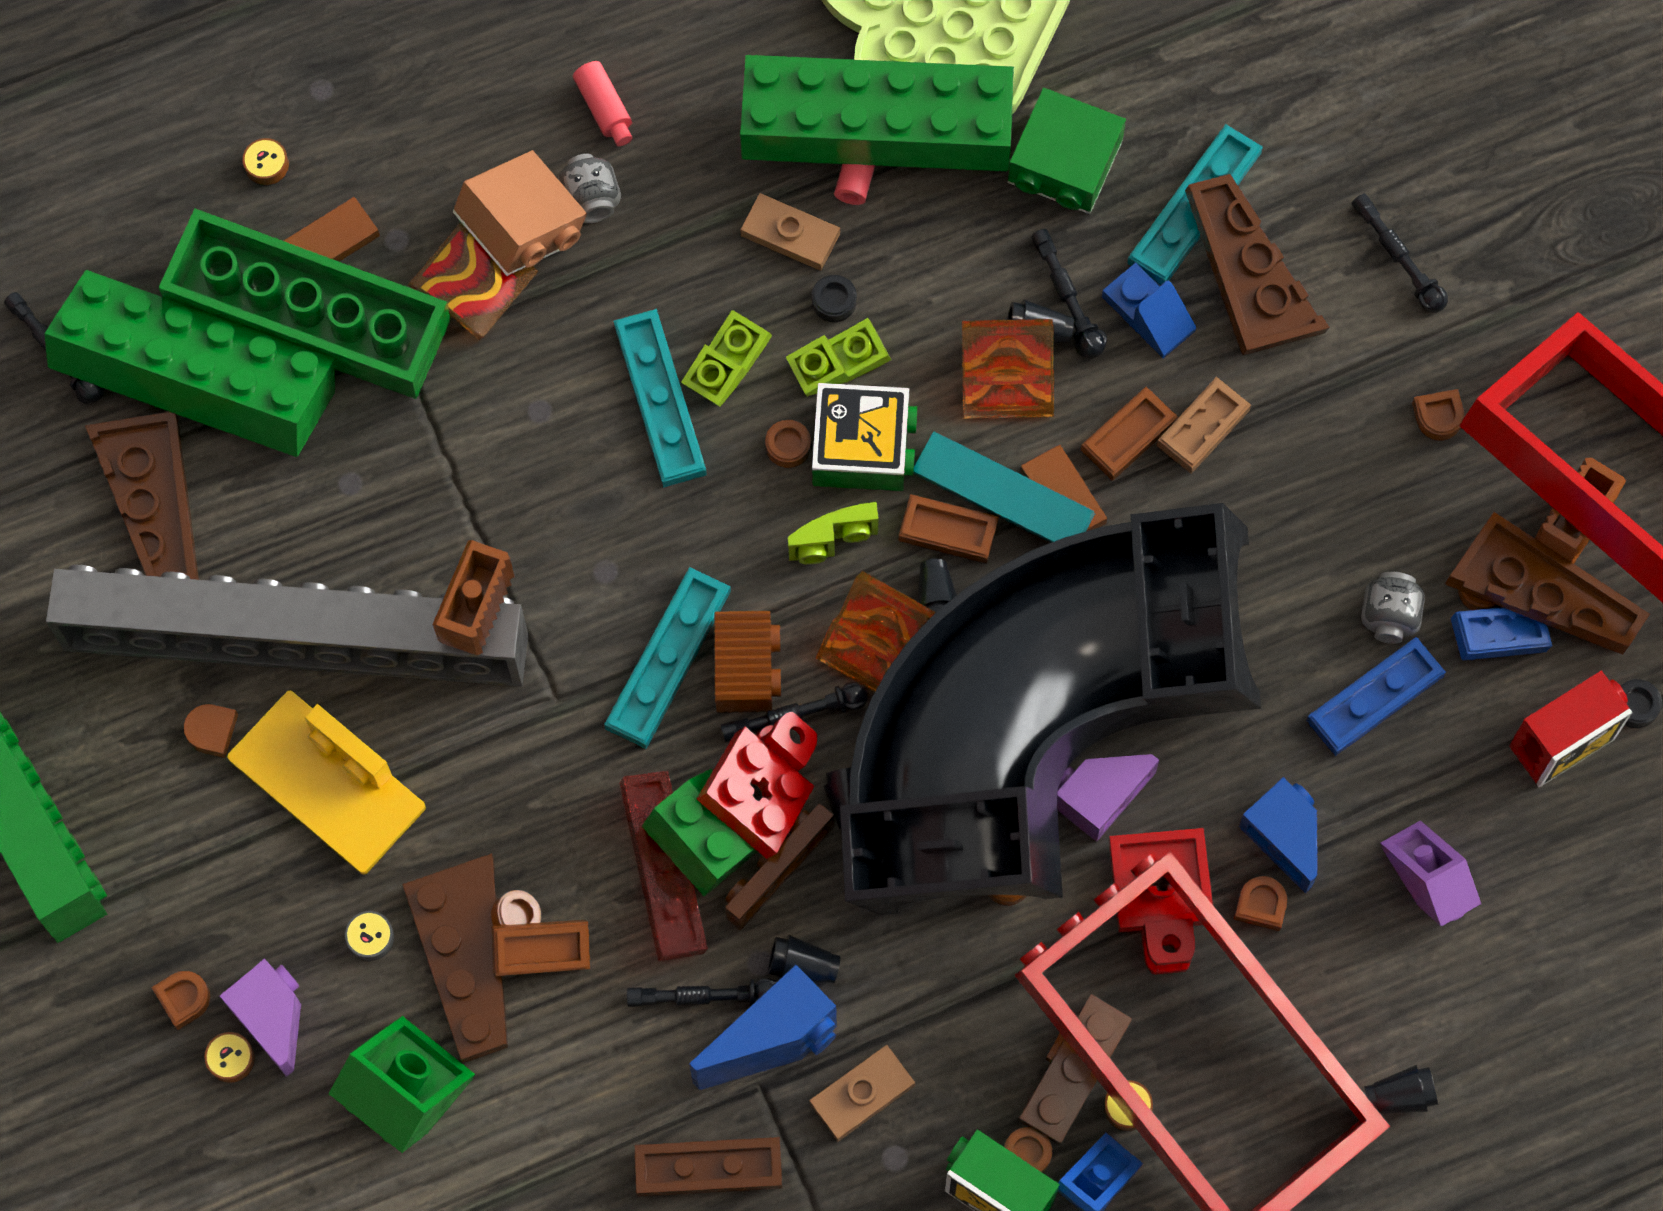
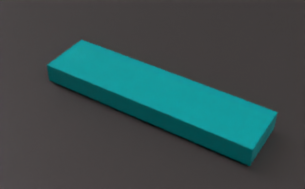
[1127,124,1263,285]
[613,309,707,488]
[914,431,1095,543]
[604,567,731,749]

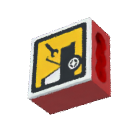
[1509,670,1632,787]

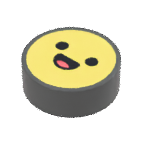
[345,911,394,961]

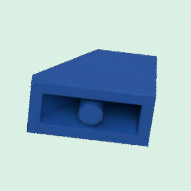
[1239,777,1317,893]

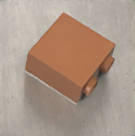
[453,150,587,276]

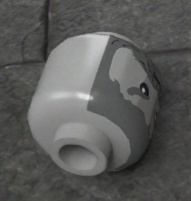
[558,154,621,223]
[1361,572,1425,644]

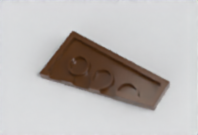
[1185,174,1330,356]
[85,412,199,580]
[1445,512,1650,655]
[402,853,508,1063]

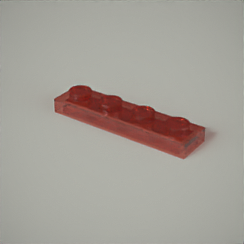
[619,770,708,961]

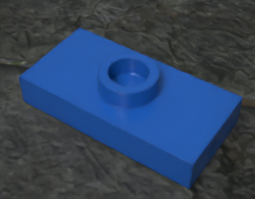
[1450,607,1553,661]

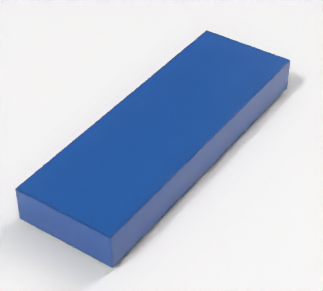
[1306,637,1446,756]

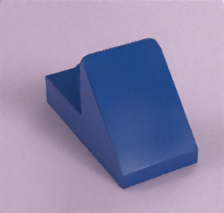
[1102,262,1196,358]
[1058,1133,1143,1211]

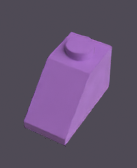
[1057,754,1159,842]
[1381,821,1481,926]
[220,959,301,1077]

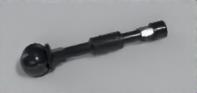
[1351,193,1448,313]
[1031,229,1107,358]
[4,292,105,404]
[720,681,869,743]
[627,978,777,1007]

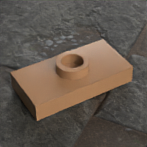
[740,193,840,271]
[1157,377,1251,474]
[809,1045,915,1142]

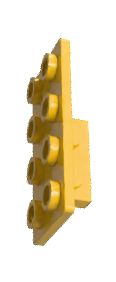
[227,690,426,875]

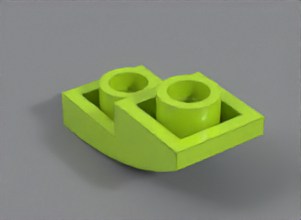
[681,310,772,407]
[786,318,891,397]
[788,502,878,564]

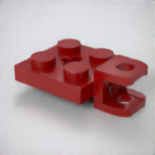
[697,712,817,859]
[1108,828,1213,975]

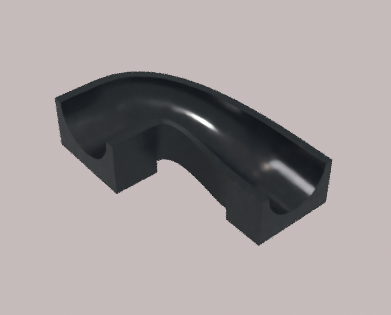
[840,503,1261,915]

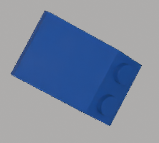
[689,965,837,1090]

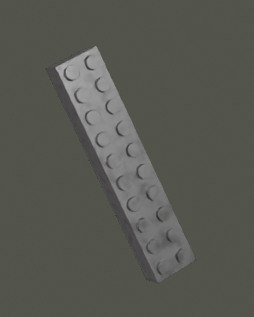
[46,565,528,687]

